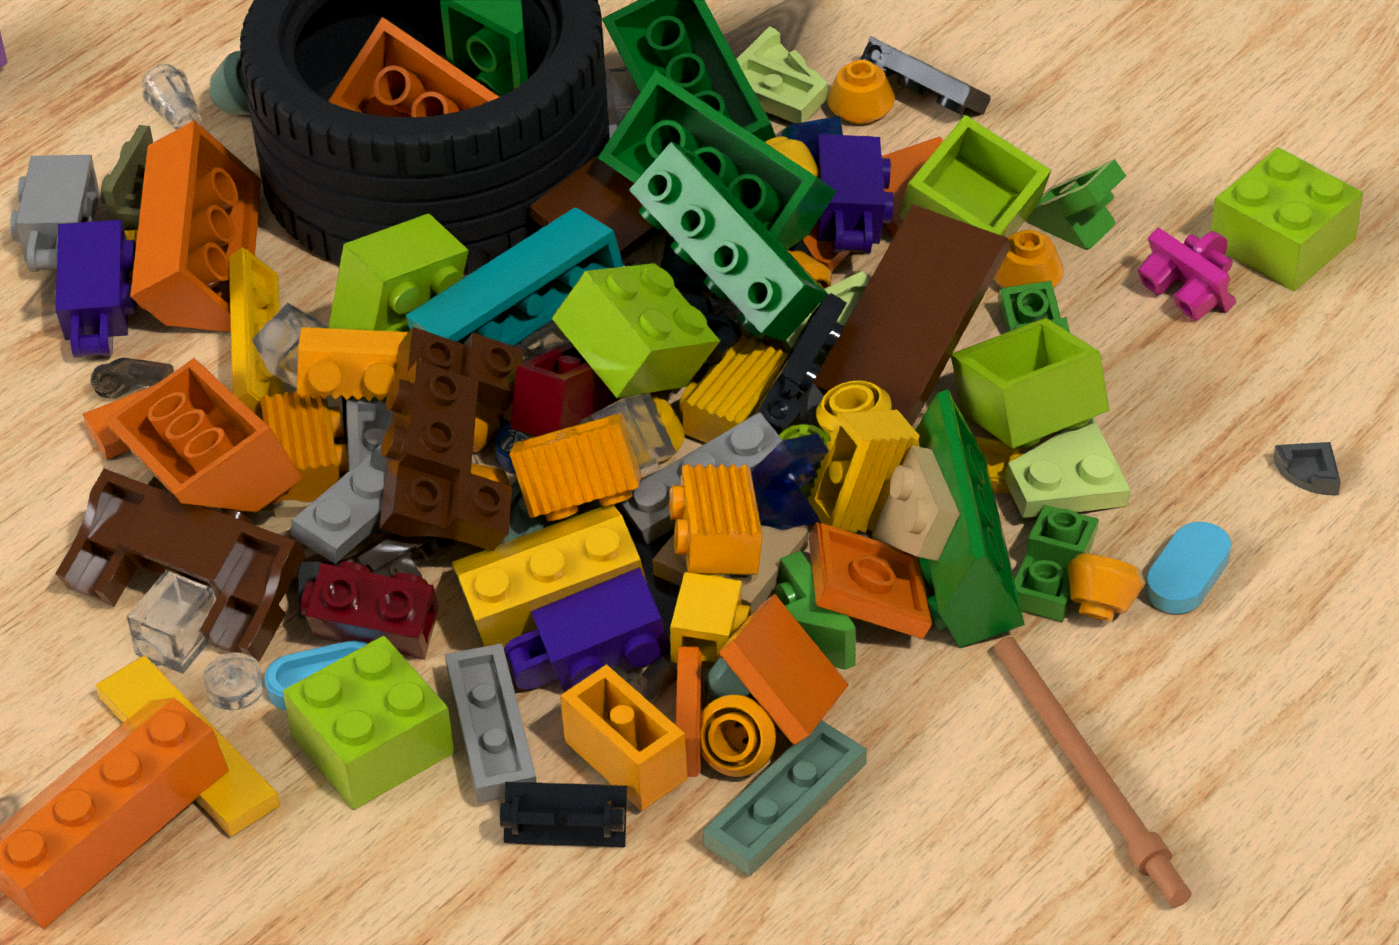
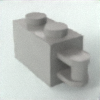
[10,155,100,272]

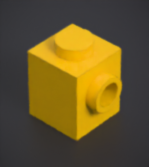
[670,572,751,669]

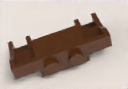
[379,327,523,551]
[55,468,306,664]

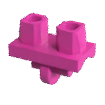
[1137,227,1237,322]

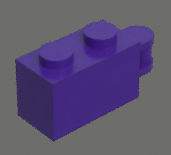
[815,134,894,254]
[56,220,137,358]
[504,567,671,693]

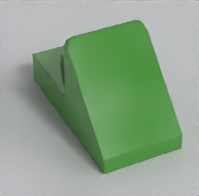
[1026,159,1126,250]
[775,551,856,670]

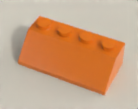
[329,17,499,117]
[130,120,261,332]
[104,358,303,512]
[0,697,229,929]

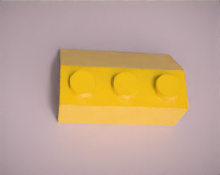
[452,505,647,648]

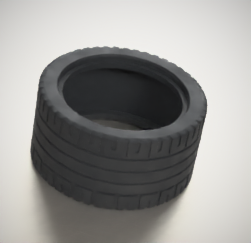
[240,0,610,275]

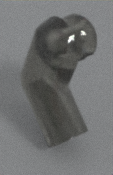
[90,357,174,399]
[610,657,677,704]

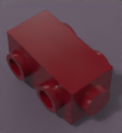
[301,562,439,659]

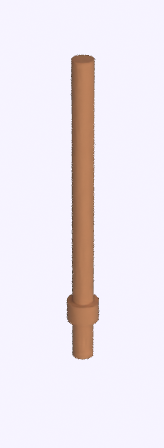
[994,637,1192,907]

